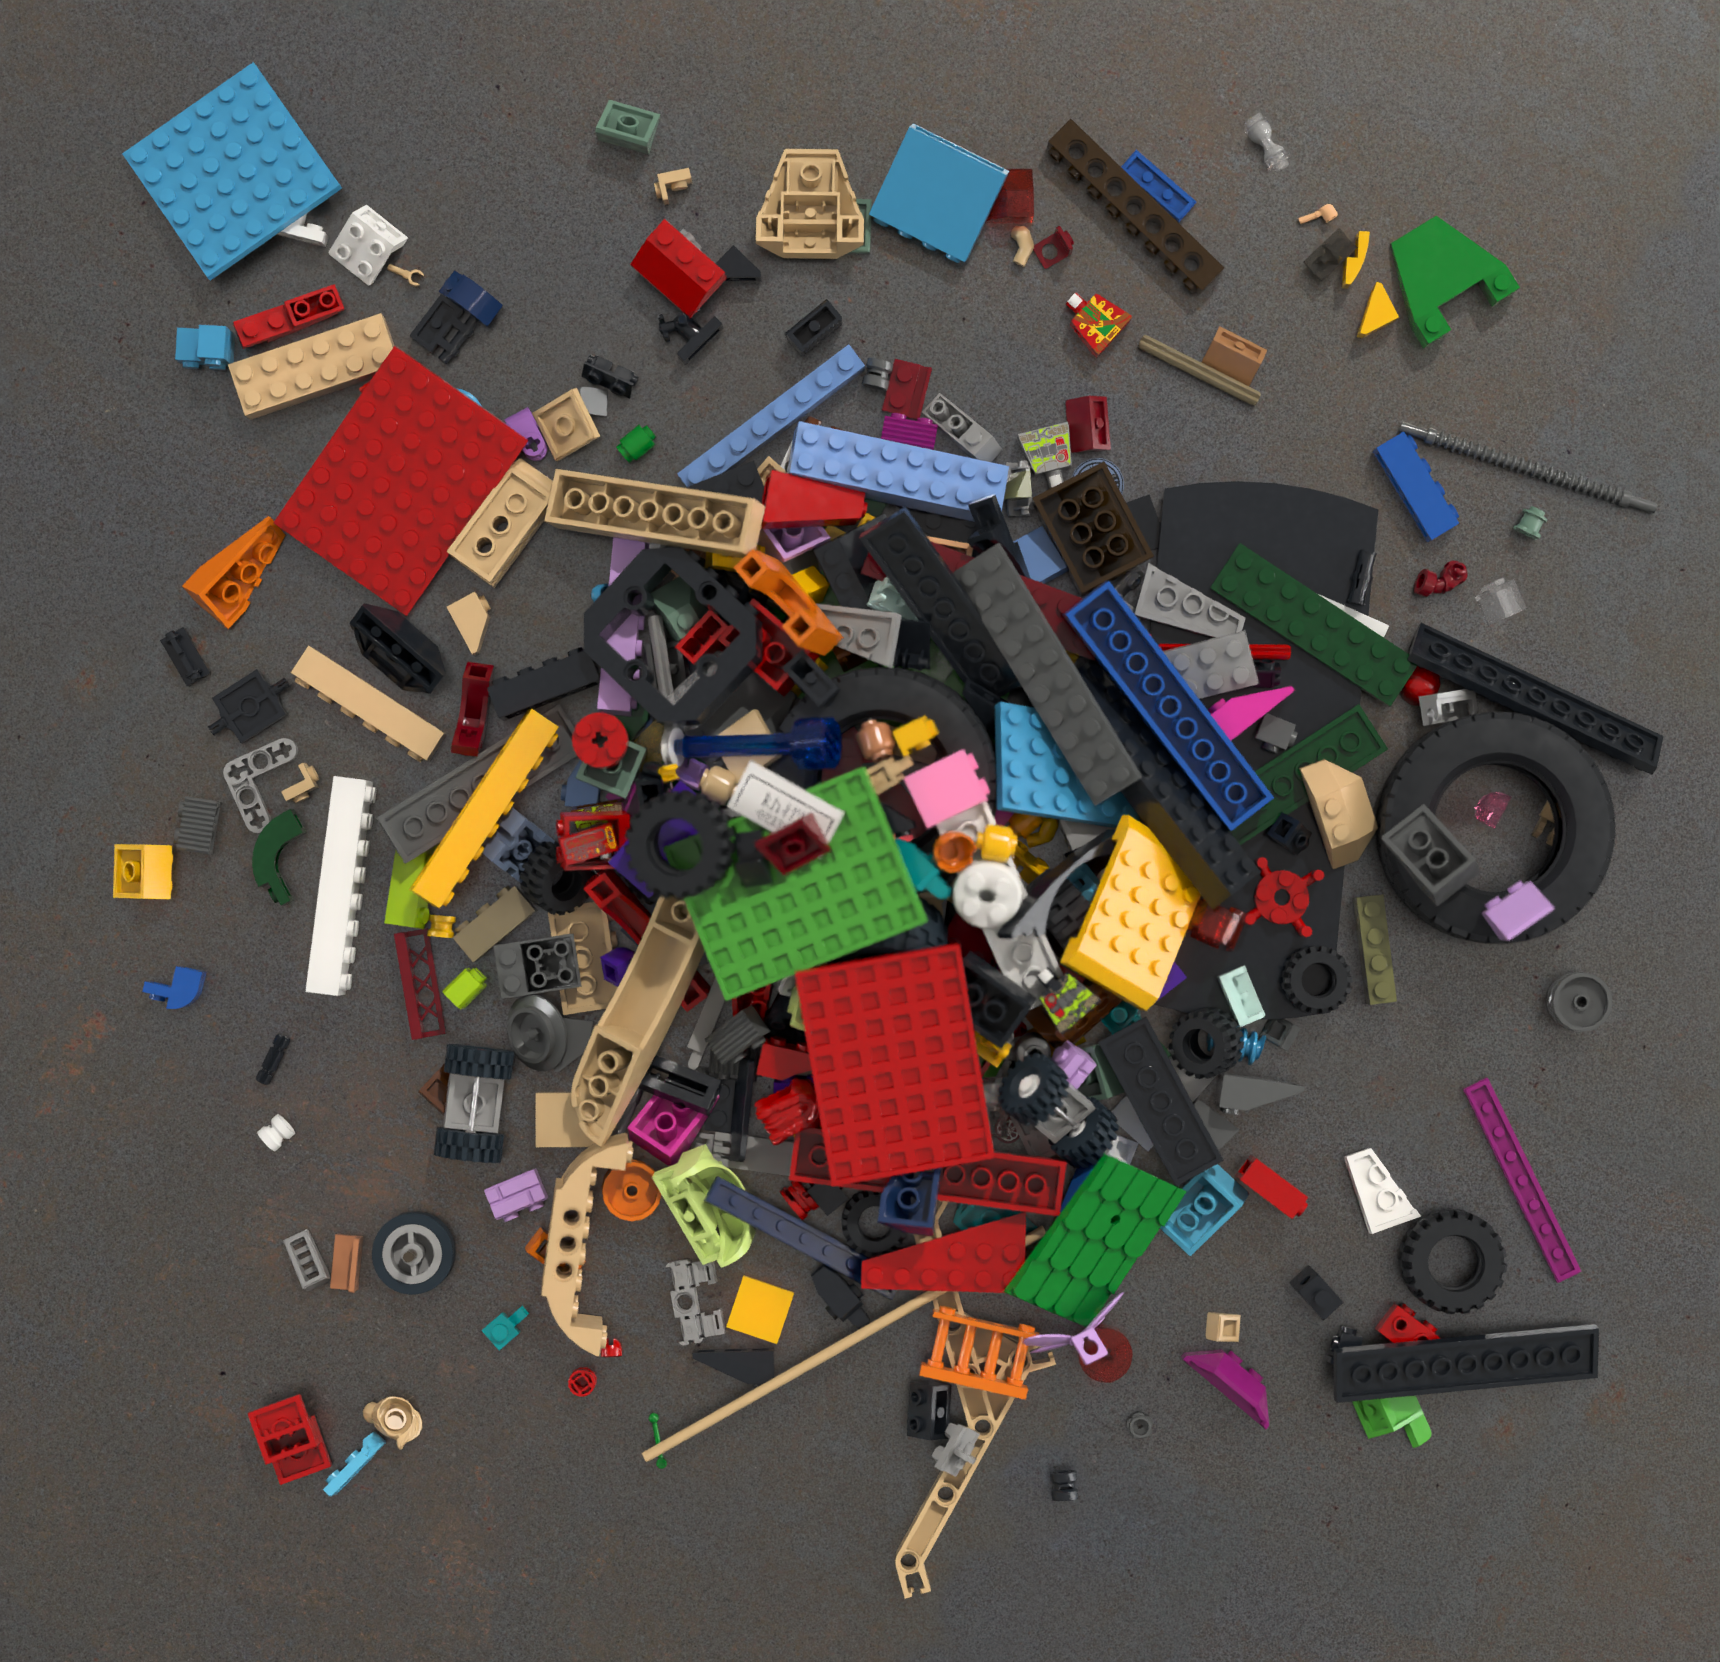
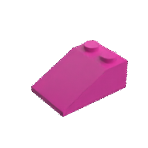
[1207,686,1295,740]
[627,1081,720,1166]

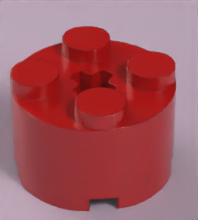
[572,712,629,769]

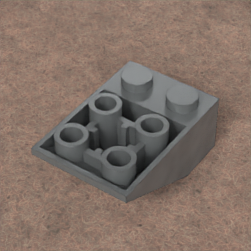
[493,933,582,999]

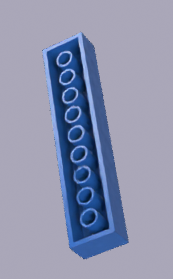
[1062,581,1274,831]

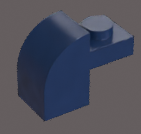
[439,270,503,326]

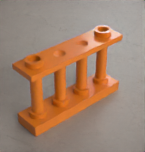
[919,1306,1040,1400]

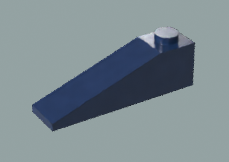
[878,1168,941,1236]

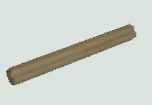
[1138,335,1261,406]

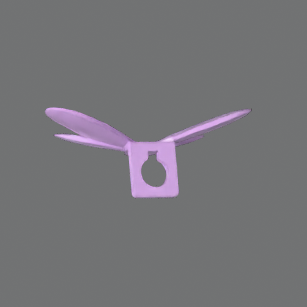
[1023,1292,1124,1365]

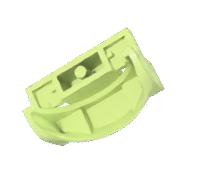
[652,1144,756,1268]

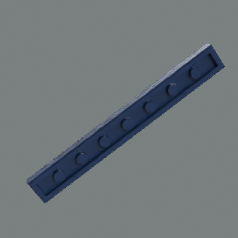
[704,1176,897,1300]

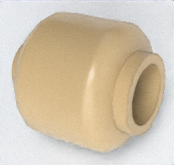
[698,766,738,805]

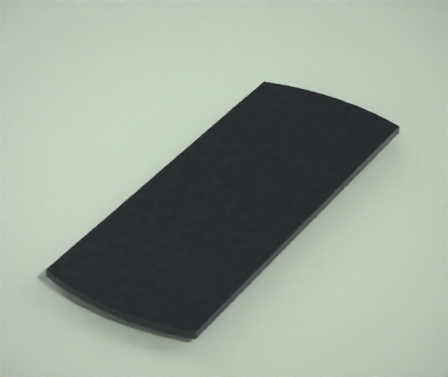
[1140,481,1379,1020]

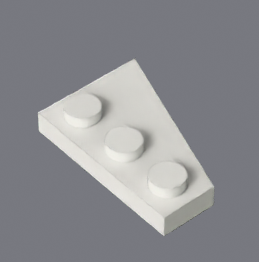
[1344,1148,1421,1234]

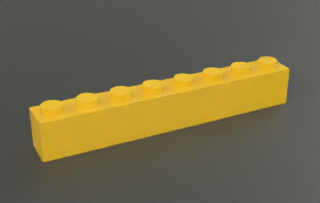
[409,709,558,908]

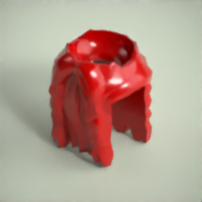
[754,1078,821,1145]

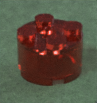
[1186,899,1246,952]
[1077,1325,1132,1383]

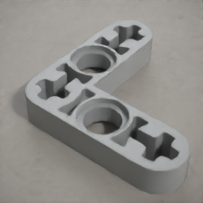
[223,738,298,833]

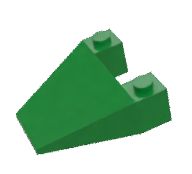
[1390,216,1520,349]

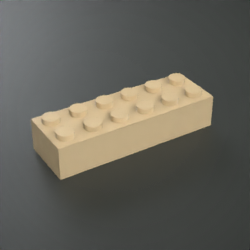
[228,313,394,420]

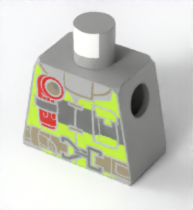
[1017,422,1072,489]

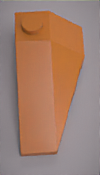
[182,516,285,629]

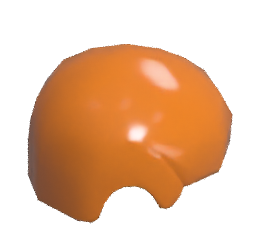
[933,831,977,873]

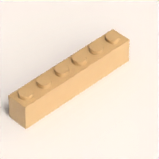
[291,646,447,762]

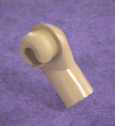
[1011,226,1034,267]

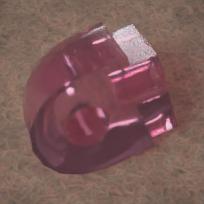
[1474,792,1512,829]

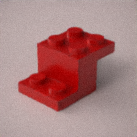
[247,1394,332,1485]

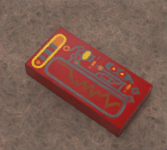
[558,823,619,866]

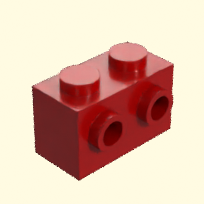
[1375,1303,1441,1343]

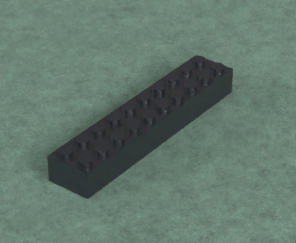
[1077,660,1261,909]

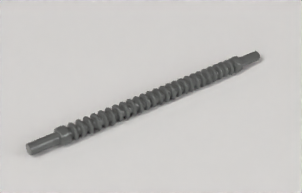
[1399,422,1657,514]

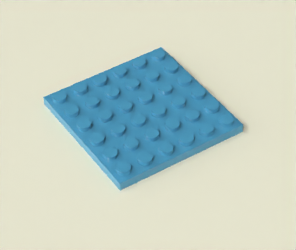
[122,62,342,281]

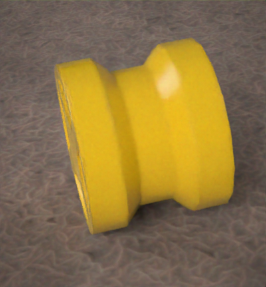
[427,914,456,938]

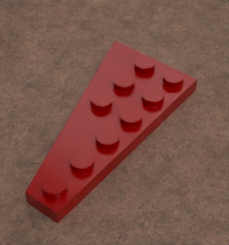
[861,1212,1026,1293]

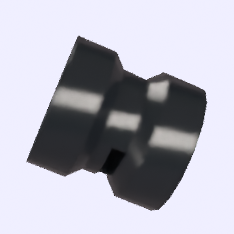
[1050,1470,1078,1501]

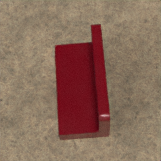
[1065,395,1111,453]

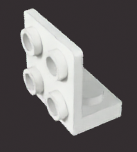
[329,205,408,285]

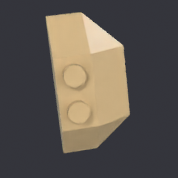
[1299,759,1378,869]

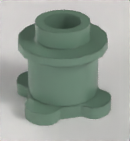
[1513,506,1547,540]

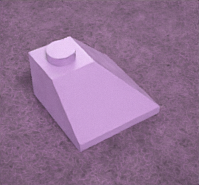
[757,526,830,562]

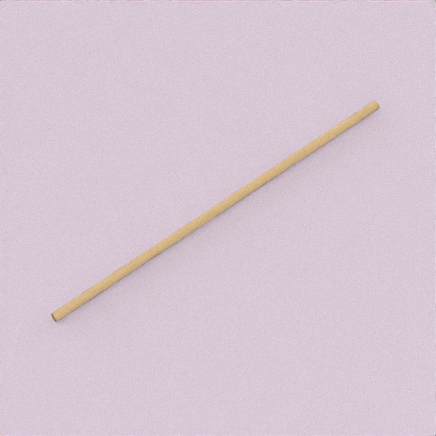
[642,1226,1046,1462]

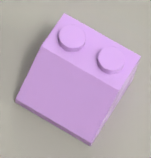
[1481,880,1554,941]

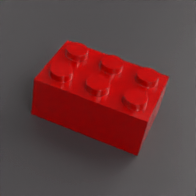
[718,598,820,697]

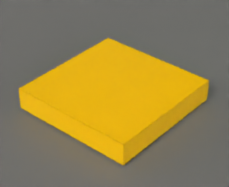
[726,1275,794,1344]

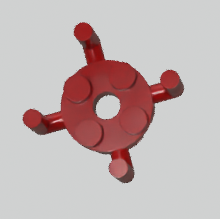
[1242,857,1324,937]

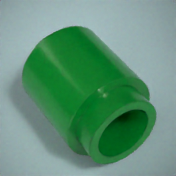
[616,424,657,463]

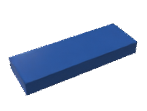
[1121,150,1196,223]

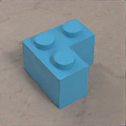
[175,325,235,371]

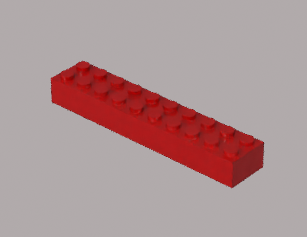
[789,1127,1067,1216]

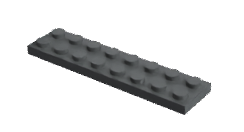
[376,704,577,864]

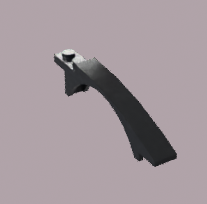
[967,494,1031,579]
[997,819,1148,939]

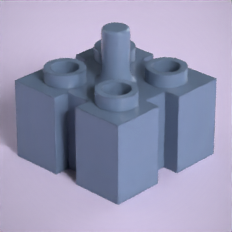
[481,807,555,883]

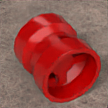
[568,1367,597,1397]

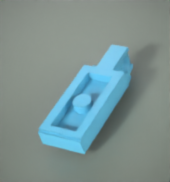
[323,1431,386,1496]

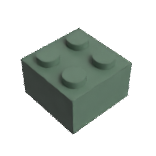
[576,734,648,800]

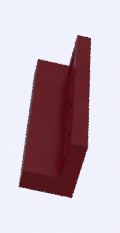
[394,928,447,1040]

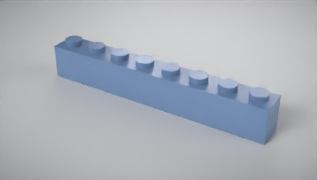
[677,344,865,487]

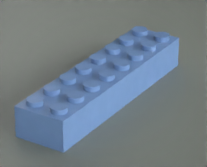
[787,421,1009,522]

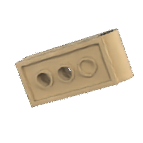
[447,458,553,588]

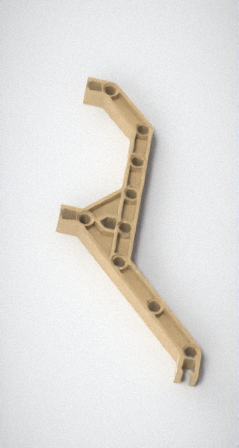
[895,1147,1056,1599]

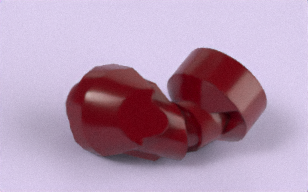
[1414,560,1468,597]

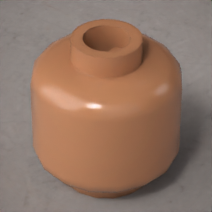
[856,720,896,763]

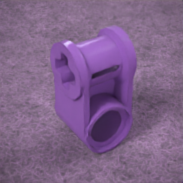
[504,407,548,461]

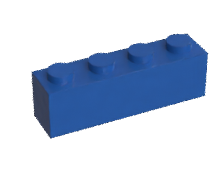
[1373,432,1459,543]

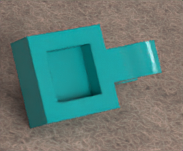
[481,1305,529,1350]

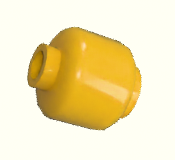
[976,824,1017,862]

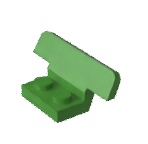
[1352,1395,1431,1448]

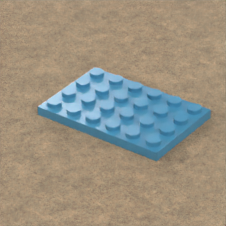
[995,702,1140,828]

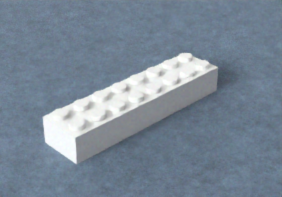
[305,776,377,996]

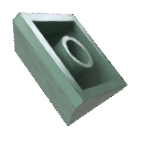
[595,100,660,155]

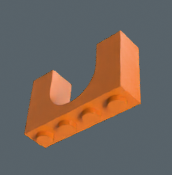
[734,549,844,656]

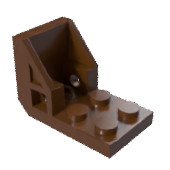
[1025,982,1123,1049]

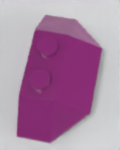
[1181,1349,1269,1429]

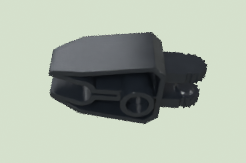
[811,1264,870,1330]

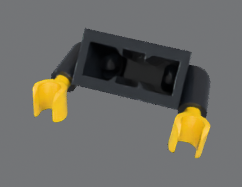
[635,761,680,807]

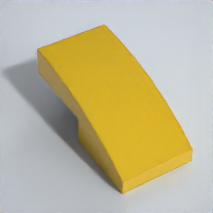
[1342,231,1370,289]

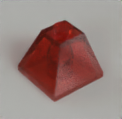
[985,169,1034,223]

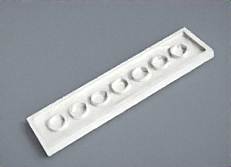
[936,802,1063,1010]

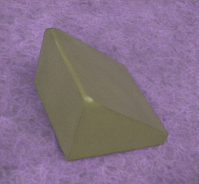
[1004,470,1032,500]

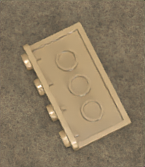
[548,902,618,1015]

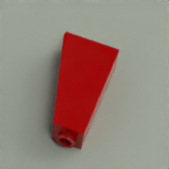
[760,470,868,529]

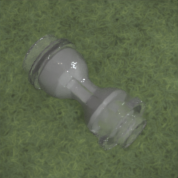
[1243,113,1292,173]

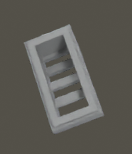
[283,1229,331,1291]

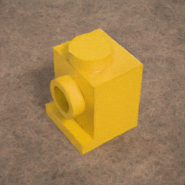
[893,715,938,757]

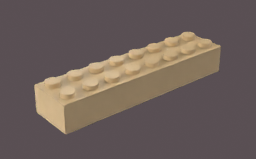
[544,469,765,558]

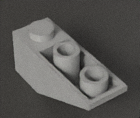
[922,393,1002,462]

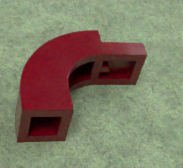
[451,662,494,757]

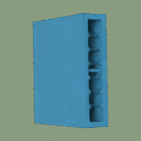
[869,123,1010,263]

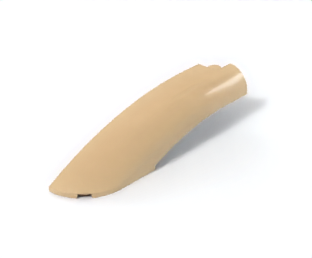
[571,896,705,1147]

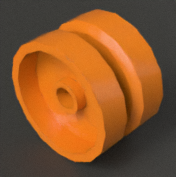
[601,1158,661,1221]

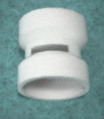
[257,1114,296,1152]

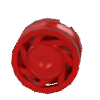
[779,1181,820,1220]

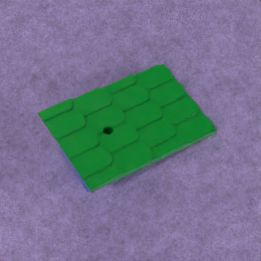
[1003,1154,1187,1327]

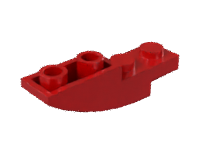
[233,284,344,349]

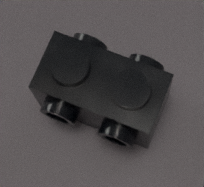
[907,1380,952,1441]

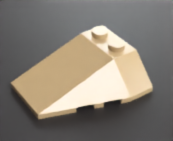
[756,149,864,259]

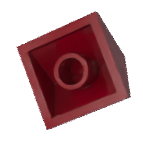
[755,812,831,875]

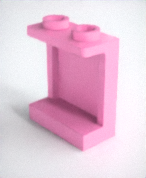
[904,749,991,830]

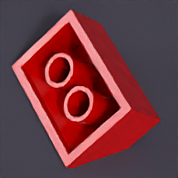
[630,219,726,319]

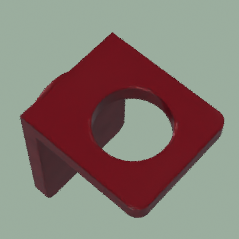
[1033,225,1074,269]

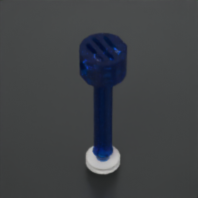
[661,717,842,770]

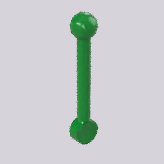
[648,1413,667,1469]

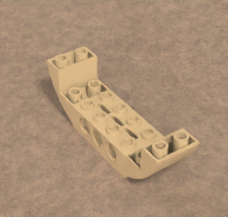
[541,1133,633,1356]

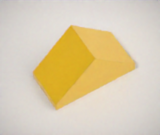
[1357,282,1399,339]

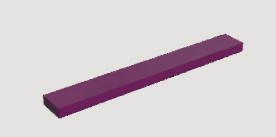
[1462,1077,1582,1283]

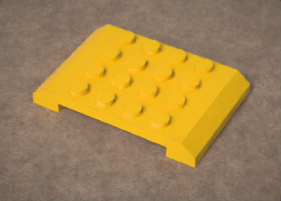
[1060,815,1201,1011]

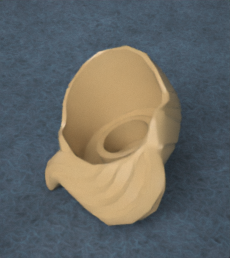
[363,1396,422,1449]

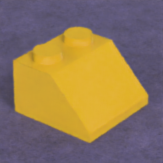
[113,844,173,899]

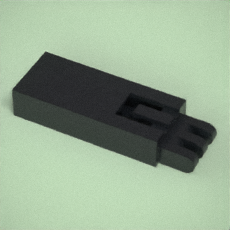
[637,1055,722,1116]

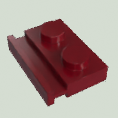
[882,359,932,420]

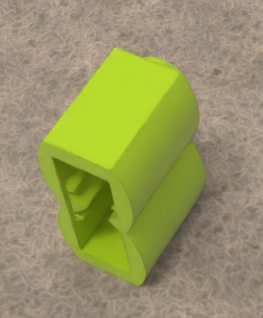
[442,967,487,1010]

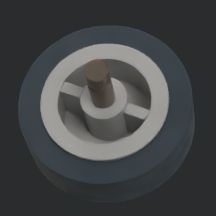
[372,1211,456,1295]

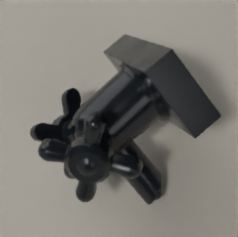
[658,308,723,365]

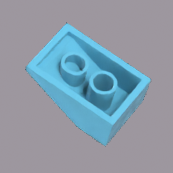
[1160,1164,1250,1256]

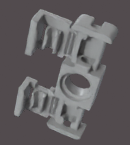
[666,1259,727,1345]

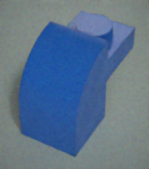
[142,966,207,1009]

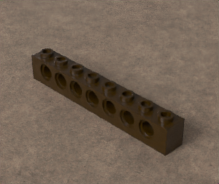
[1047,118,1225,295]

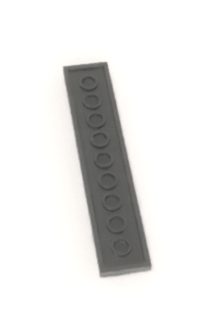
[953,543,1142,806]

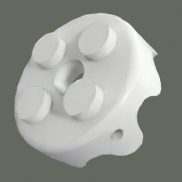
[953,859,1022,928]

